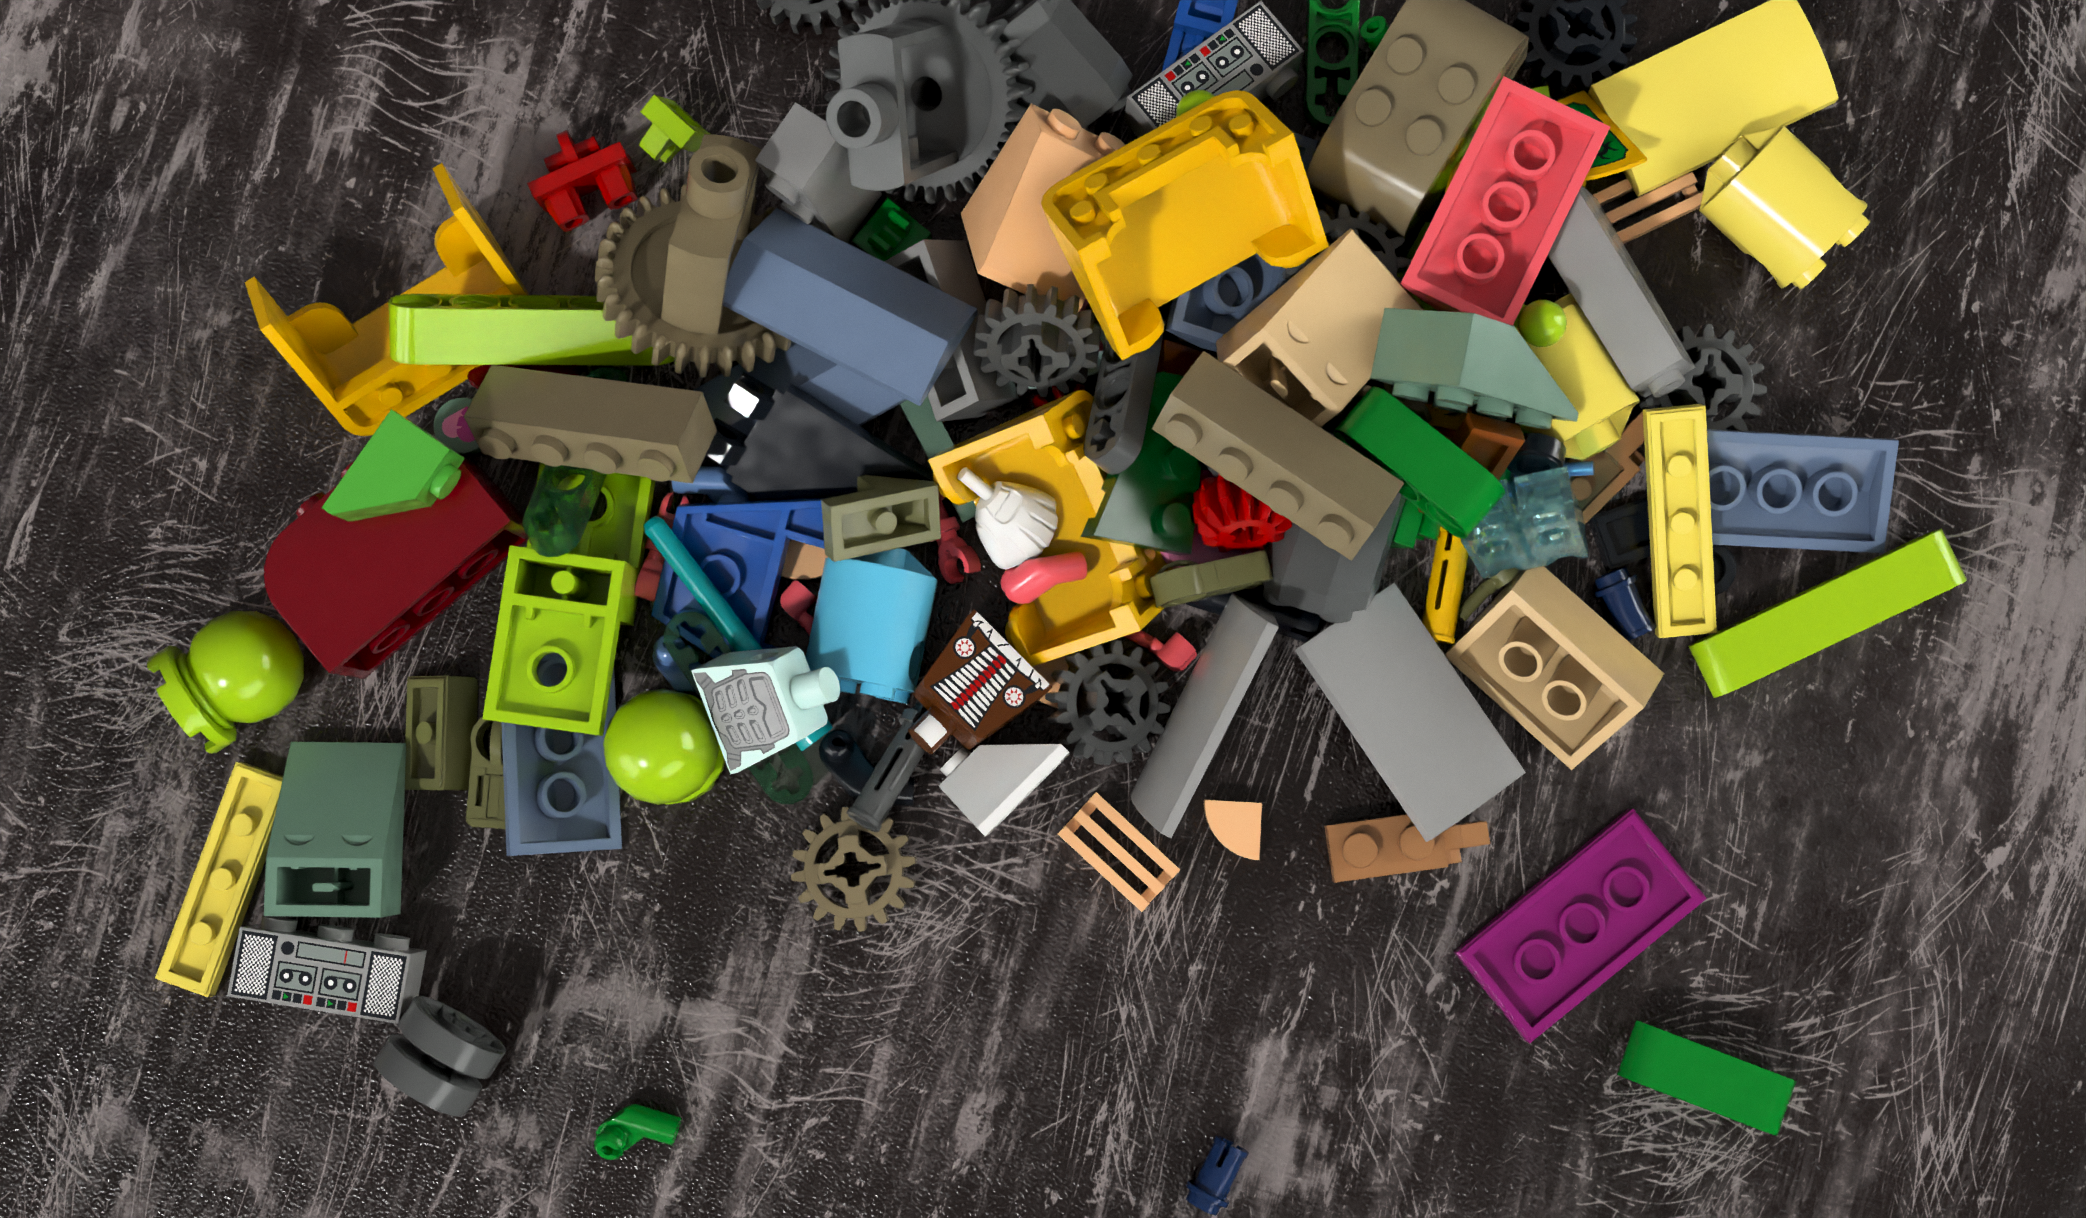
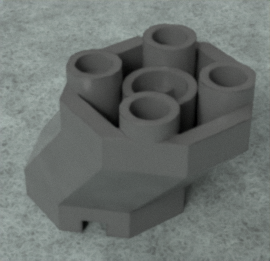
[985,0,1133,131]
[1262,493,1406,623]

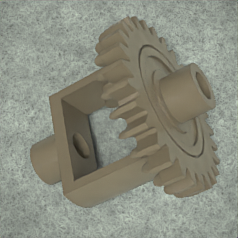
[595,134,791,378]

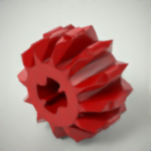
[1192,474,1292,554]

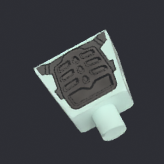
[691,646,840,774]

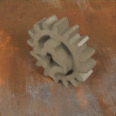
[791,807,917,932]

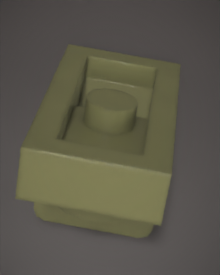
[821,475,941,562]

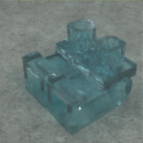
[1461,466,1589,579]

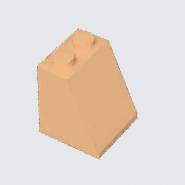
[961,103,1125,312]

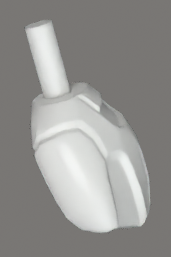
[957,467,1058,570]

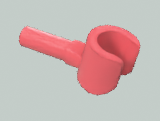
[780,580,817,636]
[1123,630,1197,672]

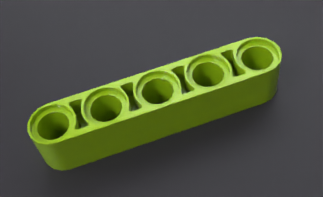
[388,294,674,366]
[1688,528,1967,698]

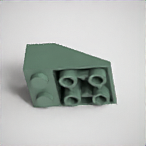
[1370,308,1579,429]
[264,742,406,918]

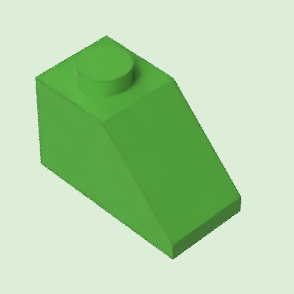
[322,409,465,522]

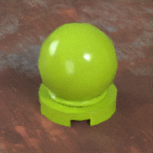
[147,611,304,753]
[603,688,725,805]

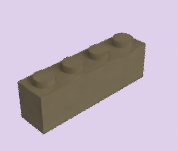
[1152,351,1404,561]
[464,365,717,484]

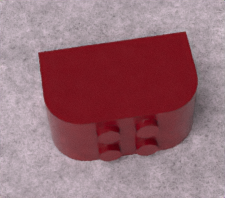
[264,458,530,679]

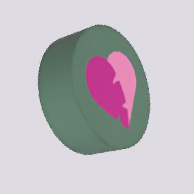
[433,398,481,456]

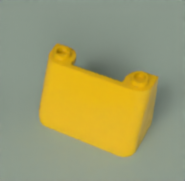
[1041,90,1329,361]
[928,390,1173,666]

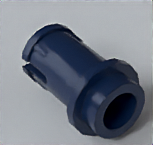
[1594,566,1656,641]
[1186,1135,1249,1216]

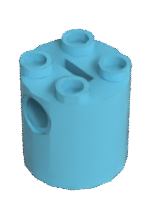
[806,548,938,704]

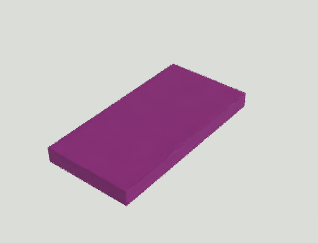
[1453,808,1707,1044]

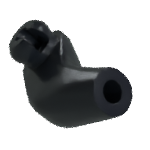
[819,729,915,806]

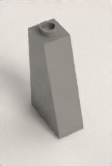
[1548,186,1696,398]

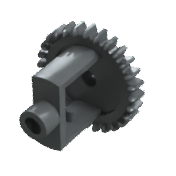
[824,0,1033,204]

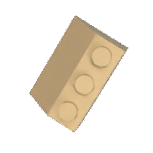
[1444,558,1665,770]

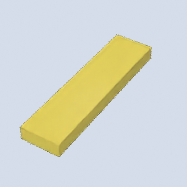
[1643,404,1717,638]
[155,762,283,997]

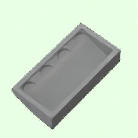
[1295,583,1526,842]
[1130,593,1279,838]

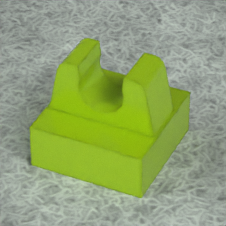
[639,94,710,163]

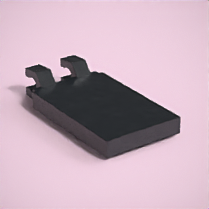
[706,372,934,501]

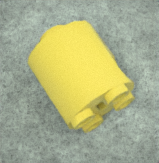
[1699,126,1870,289]
[1513,293,1640,462]

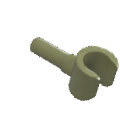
[1458,549,1518,621]

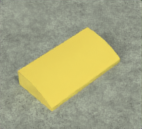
[1588,0,1839,197]

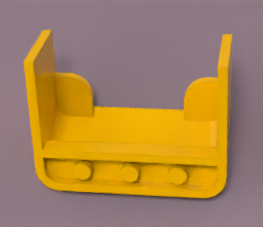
[245,163,529,436]

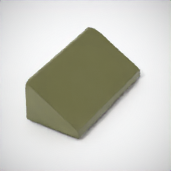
[405,676,478,790]

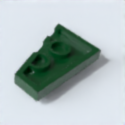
[1081,372,1202,555]

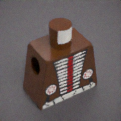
[908,609,1052,754]

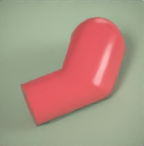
[1001,551,1087,604]

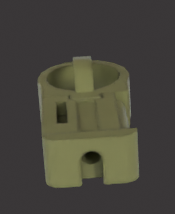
[1149,550,1273,608]
[466,717,505,829]

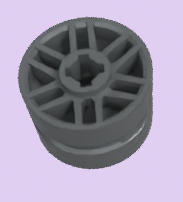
[374,996,506,1117]

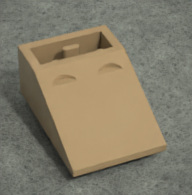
[1216,228,1424,428]

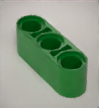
[1333,386,1505,539]
[1617,1020,1796,1136]

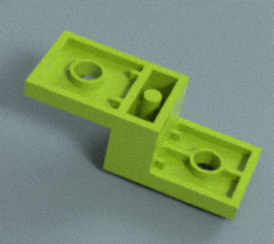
[482,462,656,736]

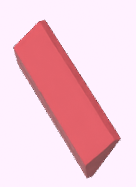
[1400,76,1610,326]

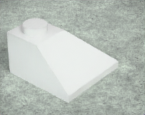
[939,744,1069,836]

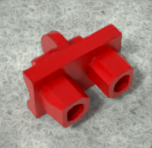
[527,130,638,232]

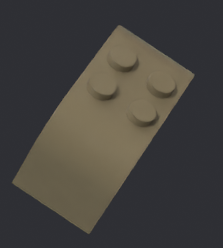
[1306,0,1529,251]

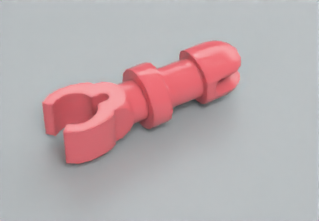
[635,492,689,602]
[930,493,981,584]

